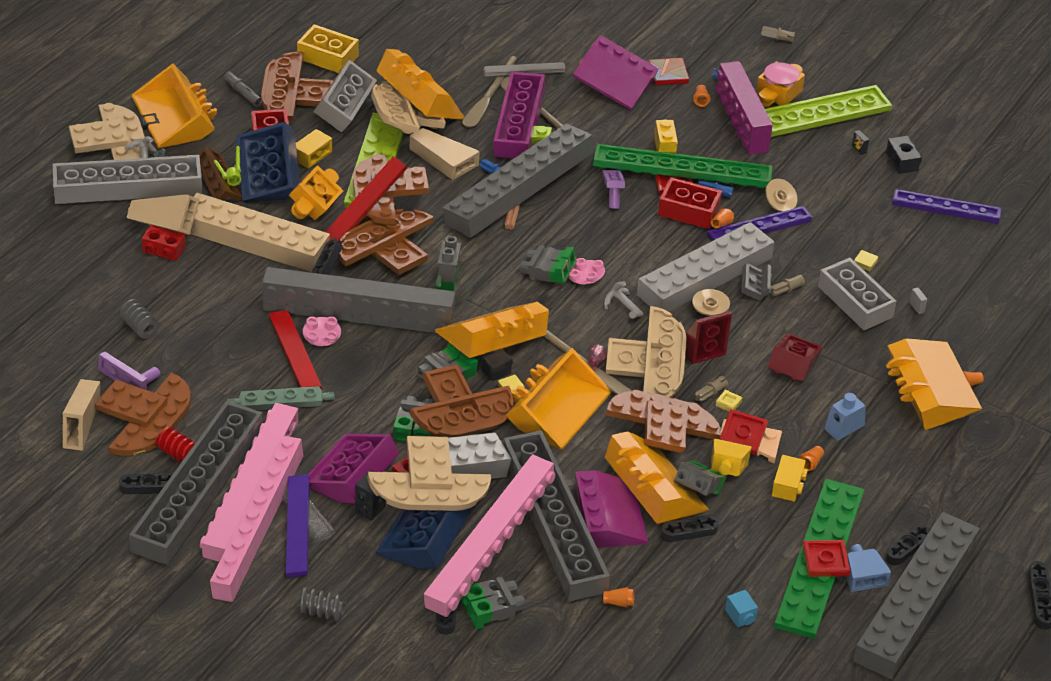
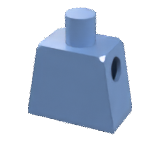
[824,393,866,441]
[847,544,891,592]

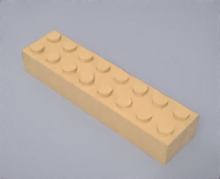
[190,193,330,272]

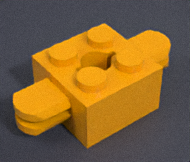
[756,61,805,107]
[289,165,343,220]

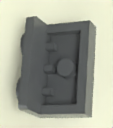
[741,263,772,301]

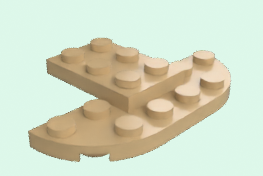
[371,81,446,134]
[69,103,145,160]
[606,306,686,398]
[367,436,491,511]

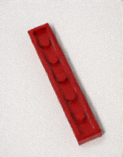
[325,156,408,242]
[269,310,322,390]

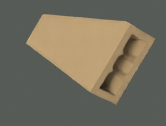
[410,128,479,180]
[127,195,200,235]
[63,379,100,451]

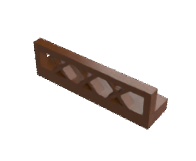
[198,146,242,201]

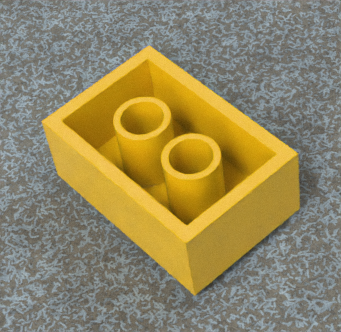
[297,25,359,73]

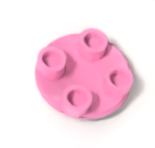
[765,62,799,87]
[568,258,605,284]
[303,317,341,346]

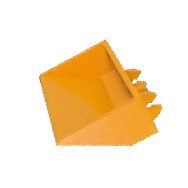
[376,49,465,120]
[131,64,217,149]
[435,302,549,358]
[886,339,982,431]
[506,348,612,450]
[605,432,709,524]

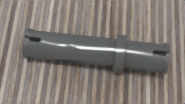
[224,71,262,107]

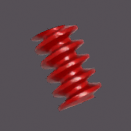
[154,426,196,462]

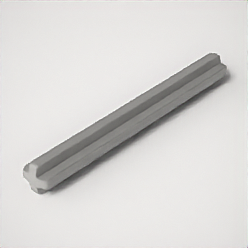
[483,62,565,77]

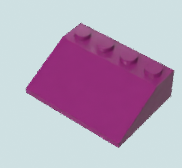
[573,35,659,110]
[309,434,399,504]
[574,470,648,548]

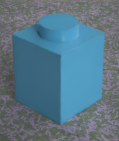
[725,590,758,628]

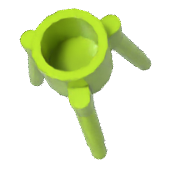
[214,146,242,186]

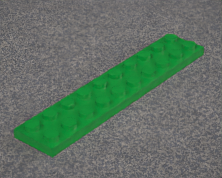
[593,144,772,188]
[774,479,865,639]

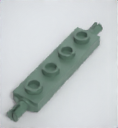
[227,386,335,410]

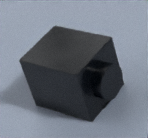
[481,348,513,381]

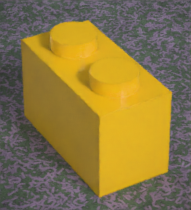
[654,120,678,154]
[296,129,332,169]
[772,455,808,502]

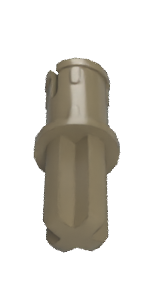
[761,26,795,43]
[770,275,805,296]
[694,376,728,402]

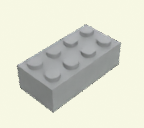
[314,60,377,133]
[818,258,897,330]
[448,433,512,479]

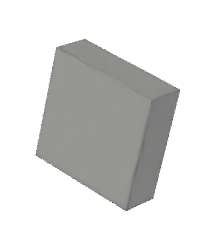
[909,287,927,314]

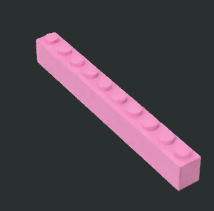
[200,403,298,562]
[210,435,303,602]
[424,454,555,617]

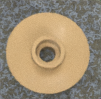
[765,179,797,212]
[692,289,730,316]

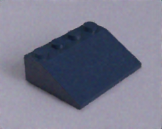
[236,122,300,202]
[376,508,470,569]

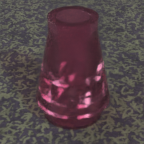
[588,345,607,367]

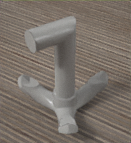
[124,136,157,158]
[604,281,643,318]

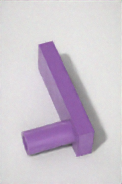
[602,170,625,208]
[98,352,160,390]

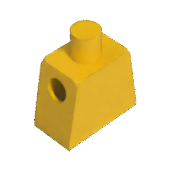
[711,438,751,476]

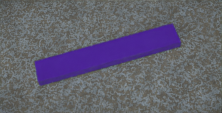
[892,189,1001,224]
[707,206,812,242]
[286,474,310,578]

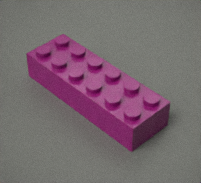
[715,61,773,155]
[493,72,546,158]

